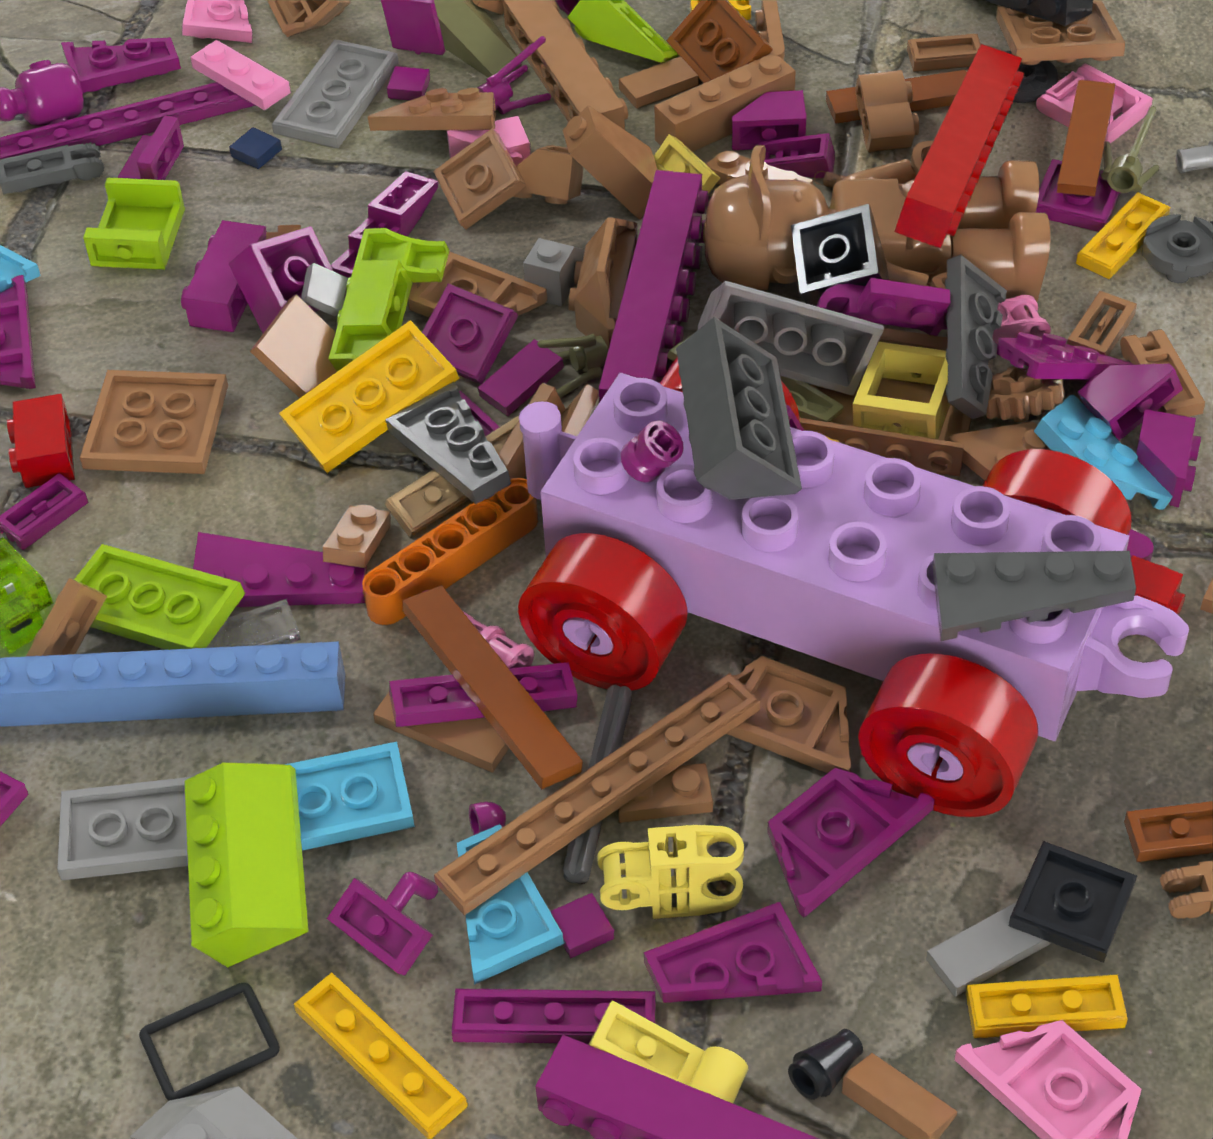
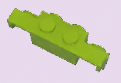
[328,228,450,372]

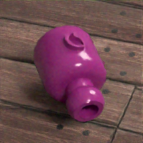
[0,60,84,126]

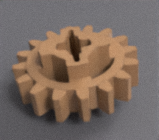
[986,366,1065,422]

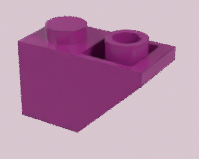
[1136,409,1201,507]

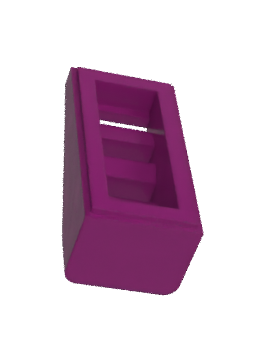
[757,133,835,178]

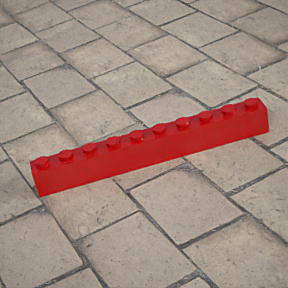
[894,44,1024,249]

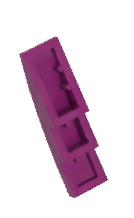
[331,171,438,278]

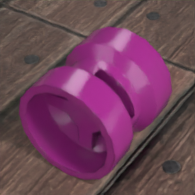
[621,420,684,483]

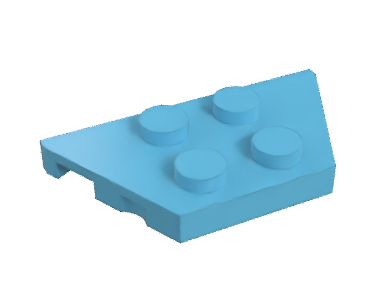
[1034,395,1173,510]

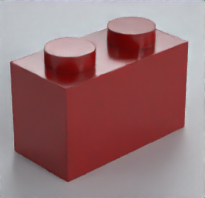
[7,393,75,488]

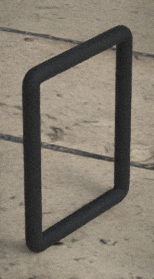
[139,982,280,1101]

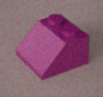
[228,226,346,333]

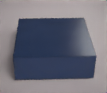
[229,127,282,169]

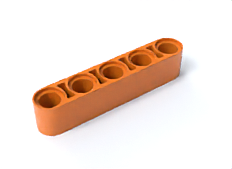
[362,478,538,625]

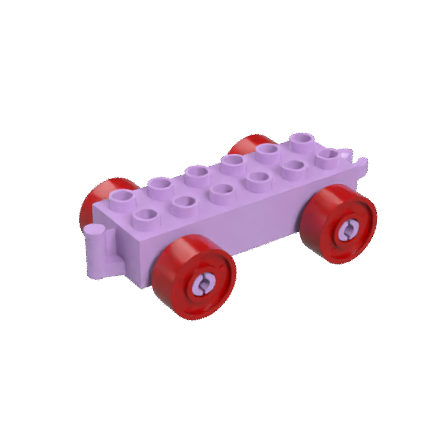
[518,357,1189,817]

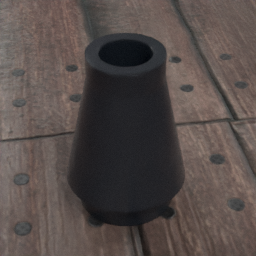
[788,1029,863,1100]

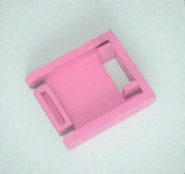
[1036,64,1153,144]

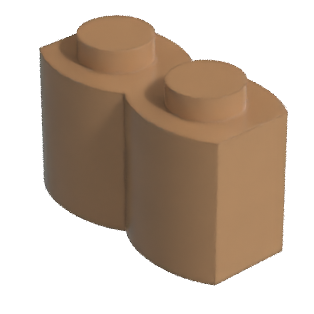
[855,70,919,152]

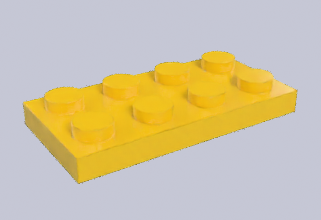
[279,320,460,473]

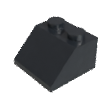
[791,204,889,306]

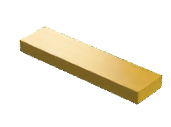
[294,972,468,1139]

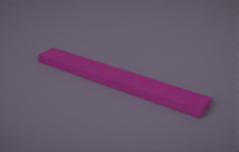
[0,82,256,159]

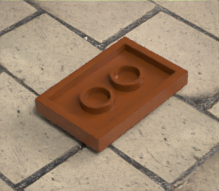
[666,0,773,83]

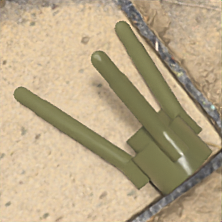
[1101,106,1160,193]
[538,334,608,398]

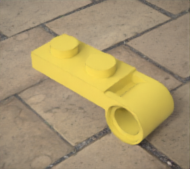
[589,1000,748,1103]

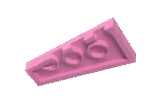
[182,0,252,43]

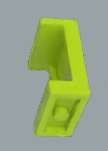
[83,178,185,270]

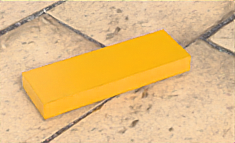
[1076,192,1171,279]
[966,974,1128,1038]

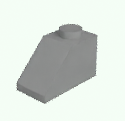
[523,238,585,306]

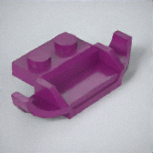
[817,278,951,336]

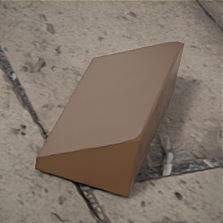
[842,1053,958,1139]

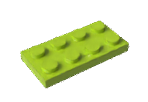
[74,544,245,650]

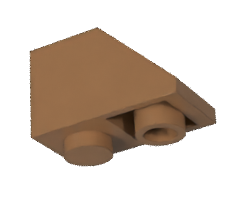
[513,145,584,204]

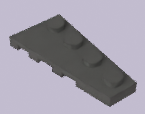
[945,254,1007,419]
[385,382,511,504]
[933,551,1136,641]

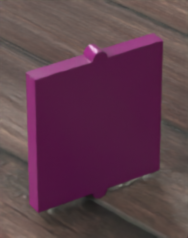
[381,0,446,55]

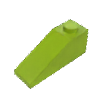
[567,0,679,63]

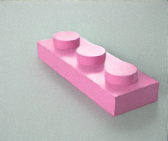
[191,40,291,110]

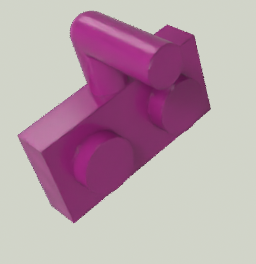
[326,872,438,976]

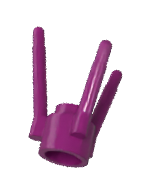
[477,36,551,115]

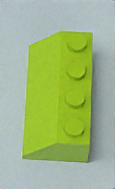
[184,762,309,968]

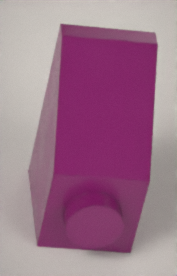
[732,90,807,150]
[1078,363,1183,441]

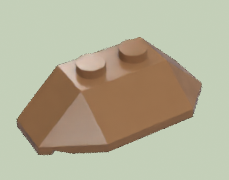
[267,0,351,37]
[569,217,638,350]

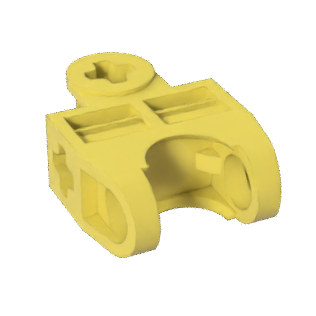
[597,825,744,919]

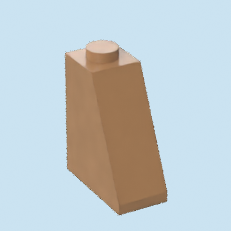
[563,105,658,219]

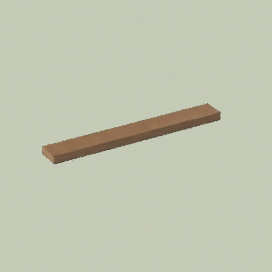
[434,673,760,916]

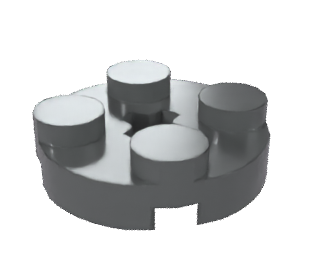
[1141,214,1213,283]

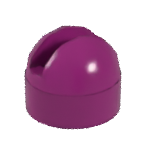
[469,801,506,835]

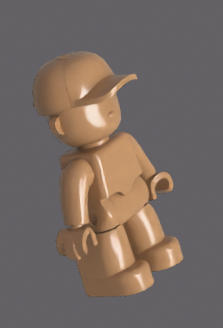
[703,141,1050,310]

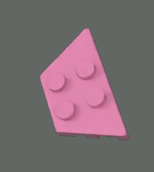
[955,1020,1142,1139]

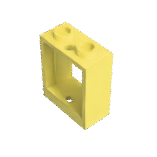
[853,341,950,439]

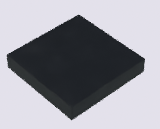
[1008,841,1137,963]

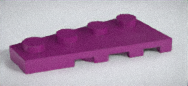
[193,532,367,607]

